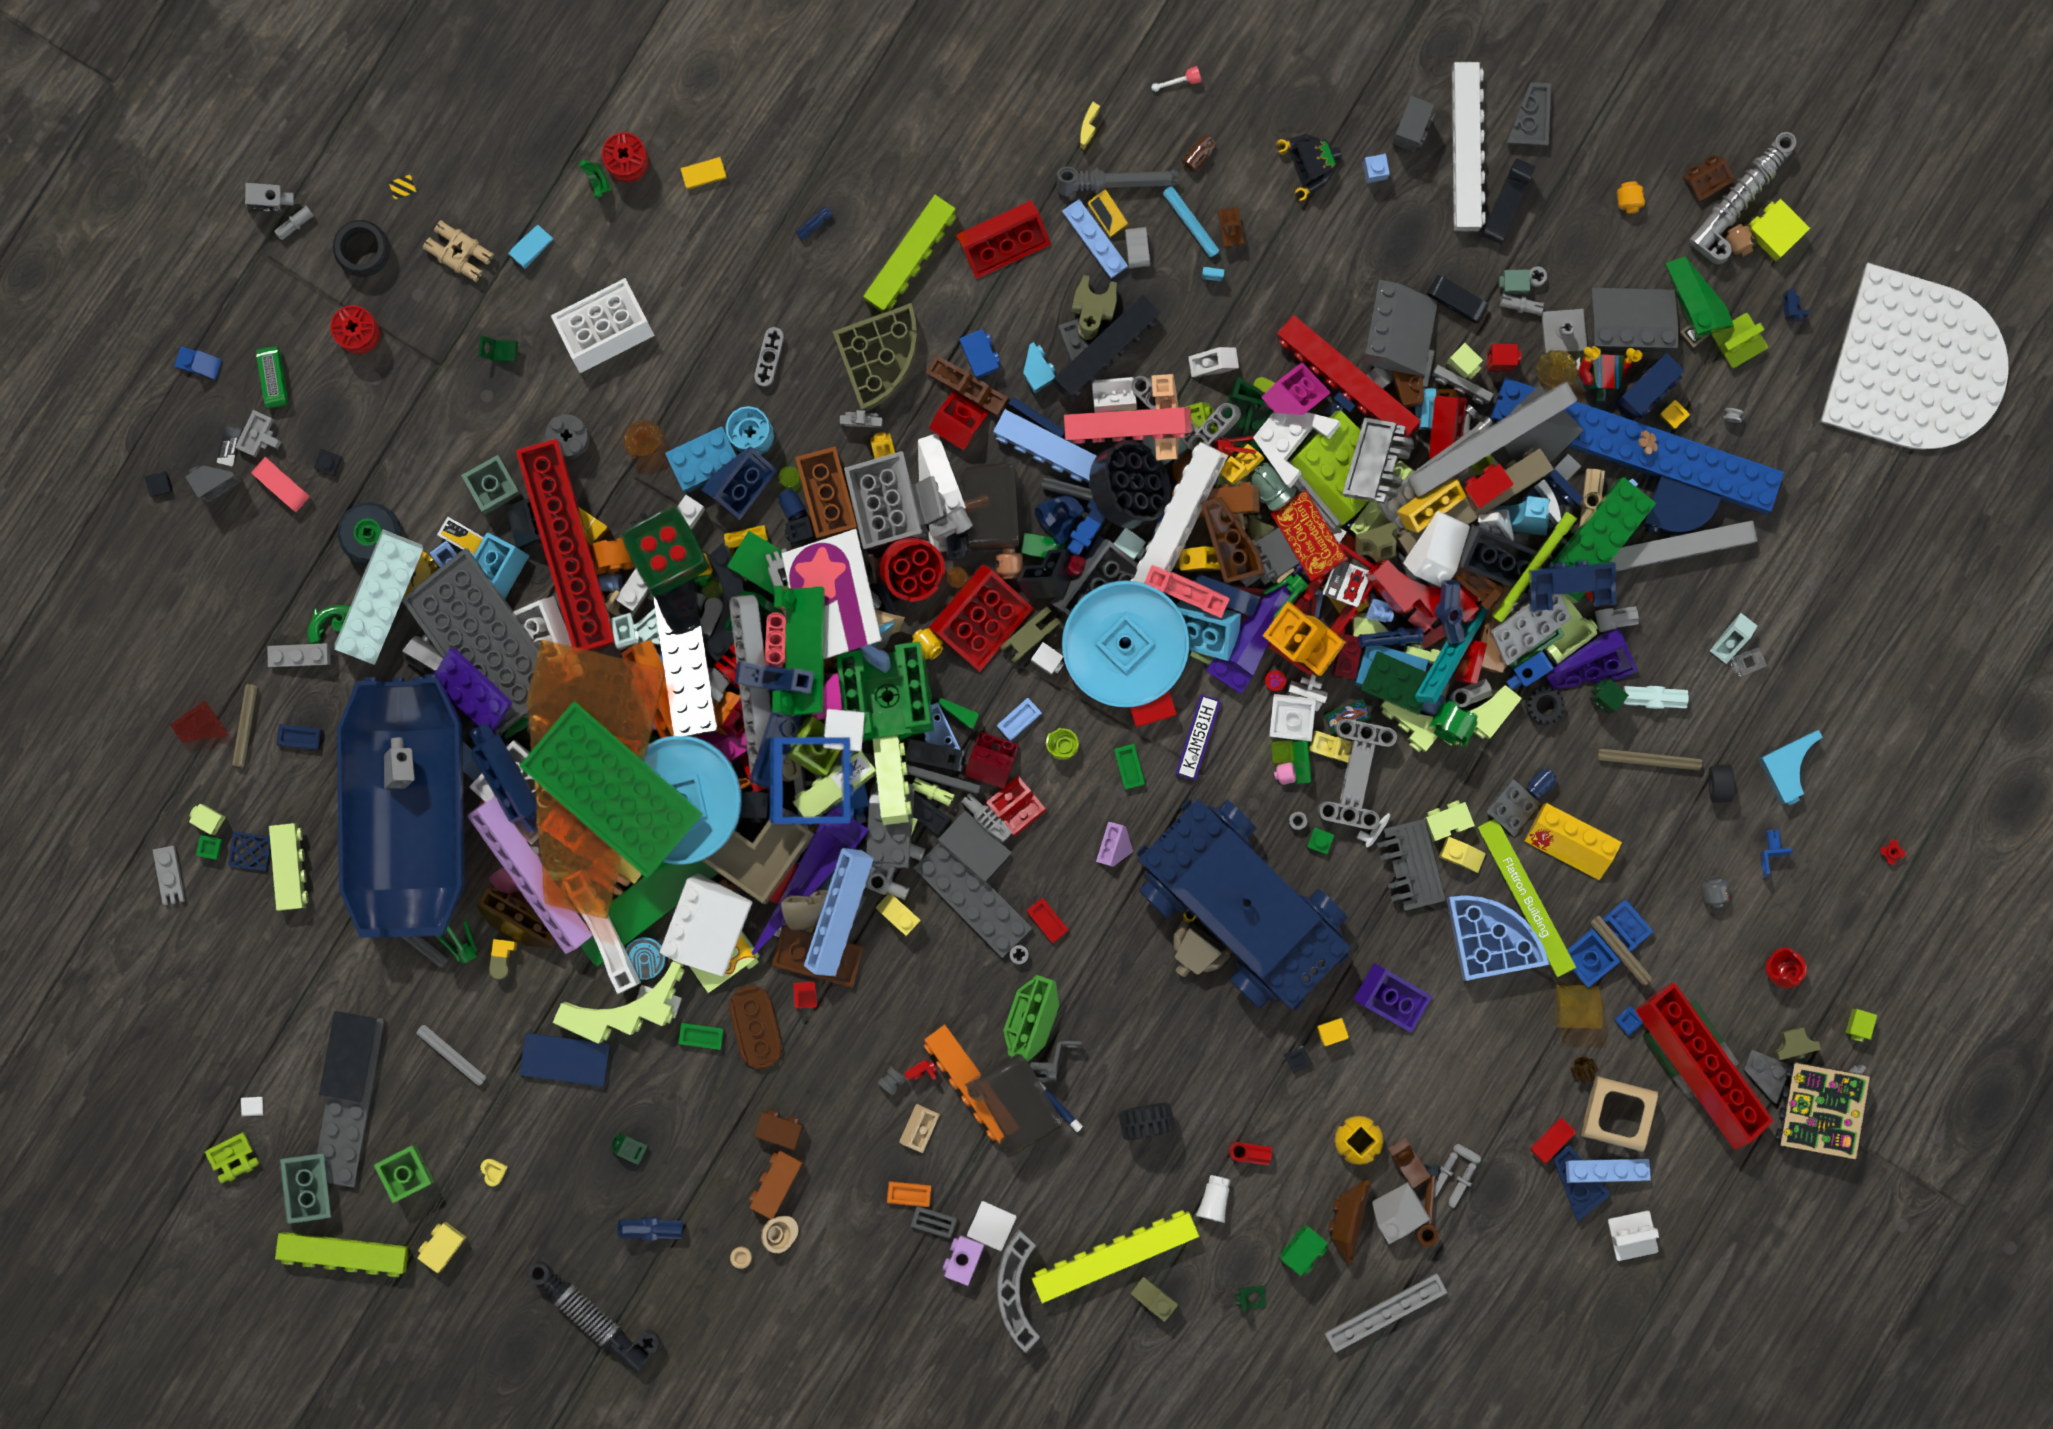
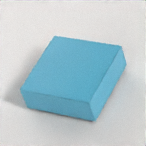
[1202,267,1224,281]

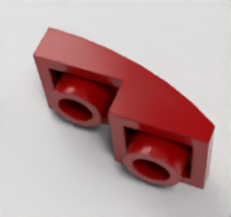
[1529,1117,1576,1164]

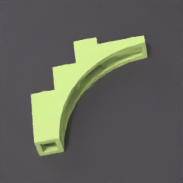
[1380,685,1522,752]
[553,961,685,1044]

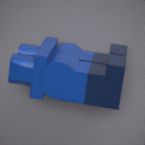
[1068,499,1107,555]

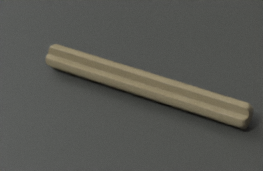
[1597,749,1702,771]

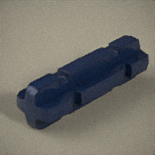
[796,206,832,240]

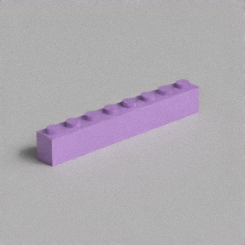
[467,797,593,954]

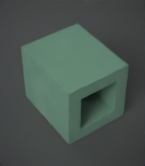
[1498,270,1530,295]

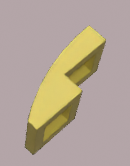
[1080,102,1100,150]
[1308,731,1352,763]

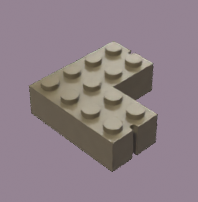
[702,812,815,904]

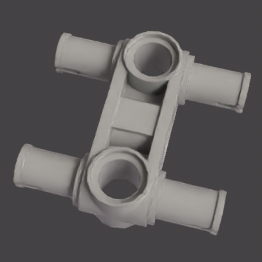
[864,826,925,900]

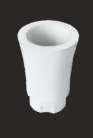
[1196,1175,1230,1223]

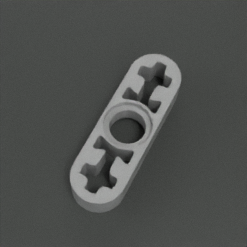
[754,327,784,388]

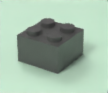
[1392,96,1436,153]

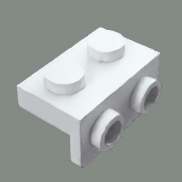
[1092,377,1137,413]

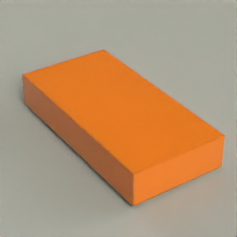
[887,1181,931,1207]

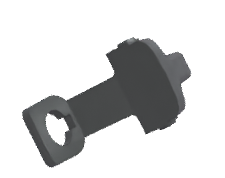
[1028,1041,1082,1083]

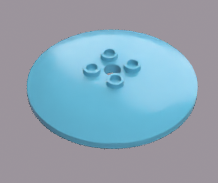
[1062,581,1189,707]
[637,736,741,864]

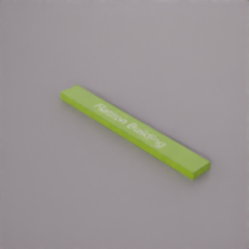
[1477,819,1576,977]

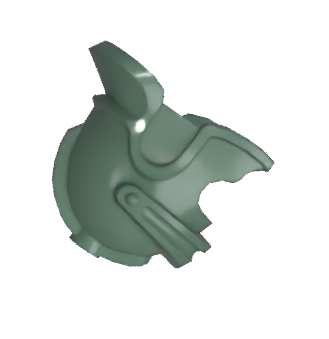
[1247,463,1297,511]

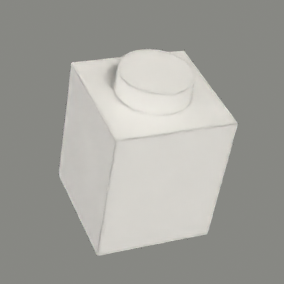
[1031,643,1064,675]

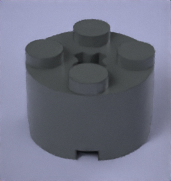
[545,414,590,460]

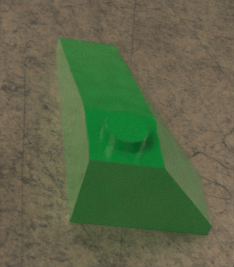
[1665,257,1734,340]

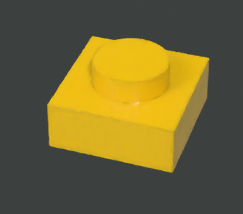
[1659,400,1690,430]

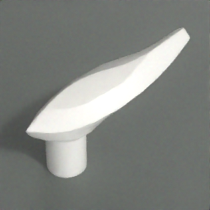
[1357,813,1390,847]

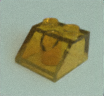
[1556,985,1602,1028]

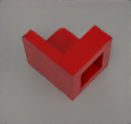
[793,982,817,1009]

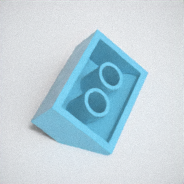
[474,532,529,599]
[1176,600,1241,661]

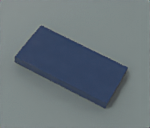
[519,1033,610,1086]

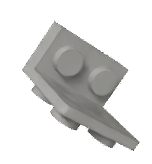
[911,476,944,526]

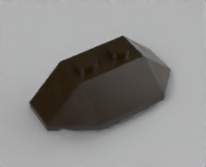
[476,886,555,948]

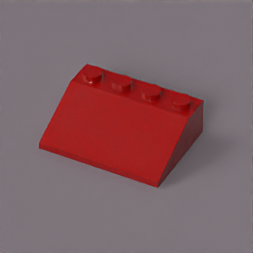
[929,564,1034,672]

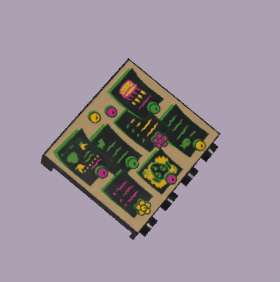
[1775,1061,1871,1160]

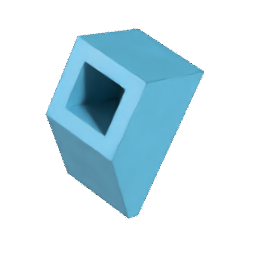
[1023,342,1057,394]

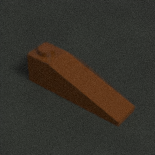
[1201,497,1265,583]

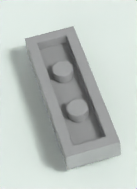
[1432,365,1493,405]
[267,643,331,667]

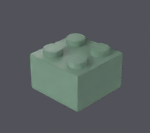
[461,455,522,515]

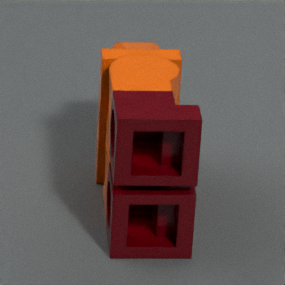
[713,690,745,739]

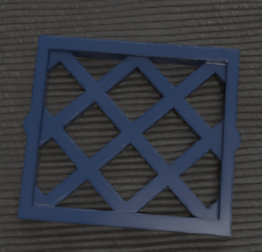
[228,832,271,871]

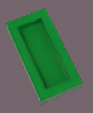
[1114,744,1145,790]
[678,1023,724,1050]

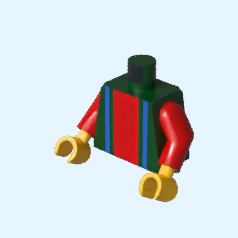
[1578,346,1642,402]

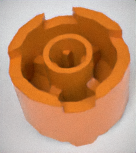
[590,538,635,574]

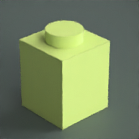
[189,804,226,835]

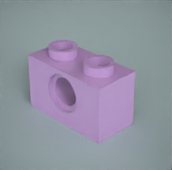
[942,1235,984,1286]

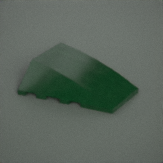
[1223,377,1308,459]

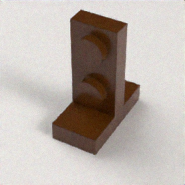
[1453,560,1504,610]

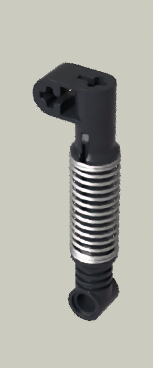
[527,1261,660,1373]

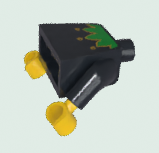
[1276,134,1342,201]

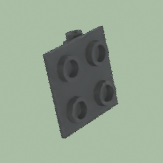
[1252,528,1300,585]
[1486,779,1540,836]

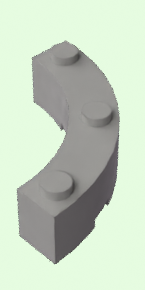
[997,1230,1040,1353]

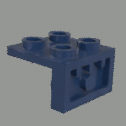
[1521,469,1584,529]

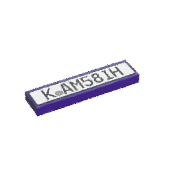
[1175,694,1221,781]

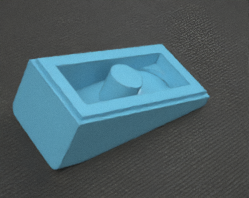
[508,225,553,269]

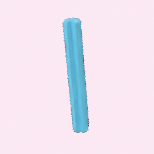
[1163,186,1219,257]

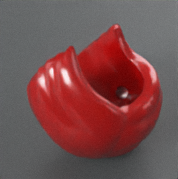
[1765,947,1807,989]

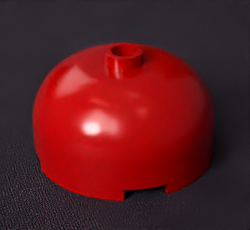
[880,537,945,602]

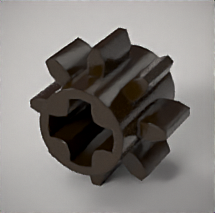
[1570,1057,1599,1083]

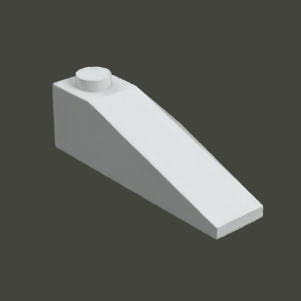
[918,433,966,525]

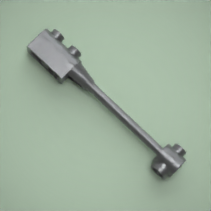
[402,635,554,740]

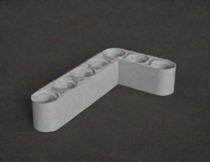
[1131,376,1241,451]

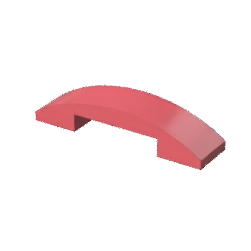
[1144,565,1230,618]

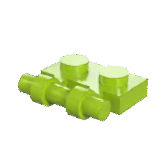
[205,1132,260,1184]

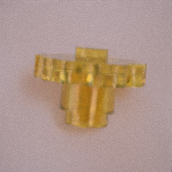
[1535,350,1578,388]

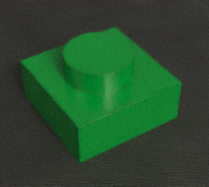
[1307,828,1334,855]
[196,835,223,860]

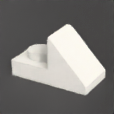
[1478,509,1514,540]

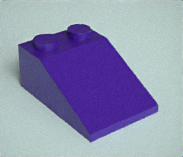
[1353,963,1433,1033]

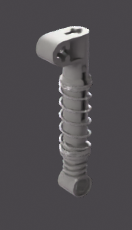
[1689,132,1796,264]

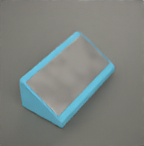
[872,621,895,650]

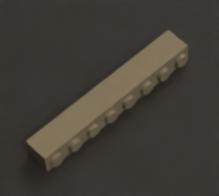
[1397,448,1554,557]

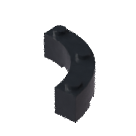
[705,544,745,663]

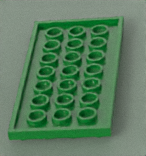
[519,701,704,879]

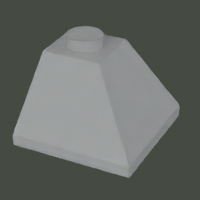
[1372,1182,1430,1244]

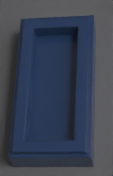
[276,724,322,750]

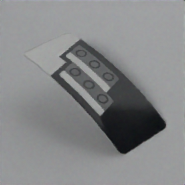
[217,425,242,466]

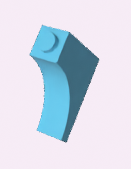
[1486,496,1550,536]
[1758,730,1823,805]

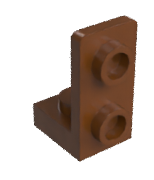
[1388,1138,1430,1188]

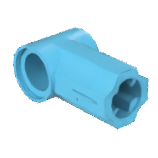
[1415,388,1436,430]

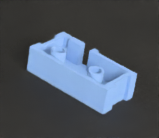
[925,702,961,750]

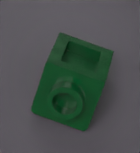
[611,1132,647,1165]

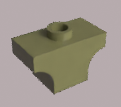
[1355,522,1398,562]
[1773,1027,1821,1060]

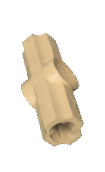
[1579,469,1605,528]

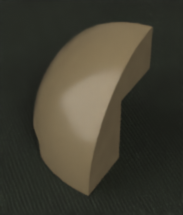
[781,889,828,930]

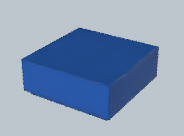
[1614,1006,1643,1036]

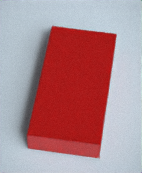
[1026,898,1069,944]

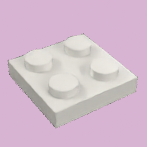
[1270,694,1316,741]

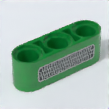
[256,346,288,408]

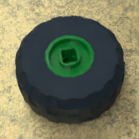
[337,502,402,565]

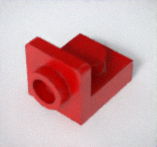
[904,1059,938,1081]

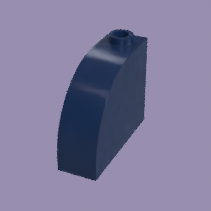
[1642,475,1721,534]

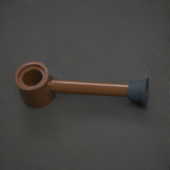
[1415,1164,1441,1246]

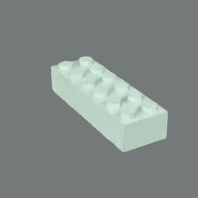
[335,529,423,665]

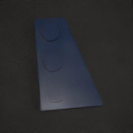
[1552,1145,1610,1221]

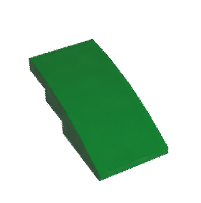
[727,531,788,597]

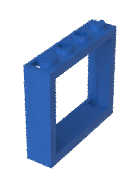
[770,737,853,824]

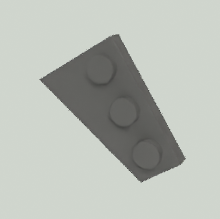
[1506,82,1551,147]

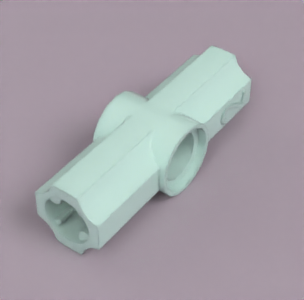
[1623,686,1689,709]

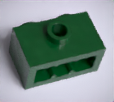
[1590,679,1629,714]

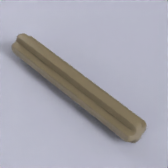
[232,684,257,767]
[1591,916,1652,986]

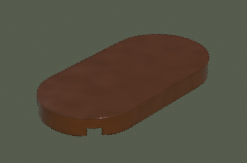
[729,985,782,1069]

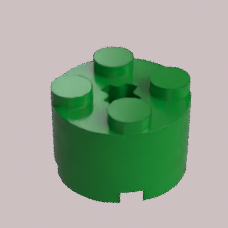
[1428,701,1478,747]

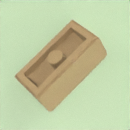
[900,1104,940,1153]

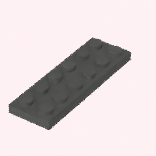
[914,843,1032,958]

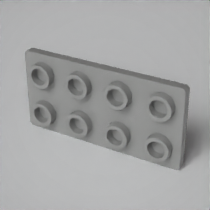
[1491,592,1571,665]

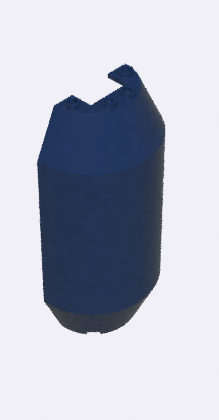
[337,675,465,938]

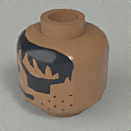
[1725,224,1757,256]

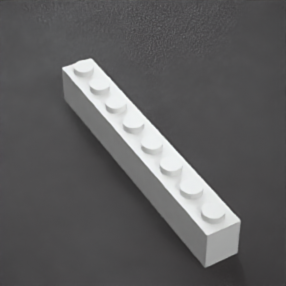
[1452,62,1485,231]
[1130,442,1228,583]

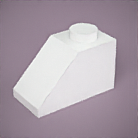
[1189,347,1239,377]

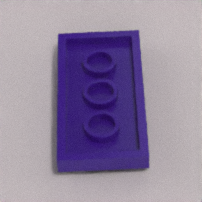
[434,648,513,734]

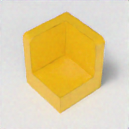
[1316,1018,1349,1046]

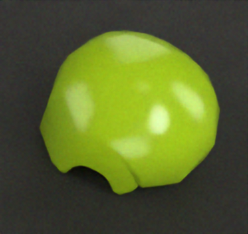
[1046,728,1079,760]

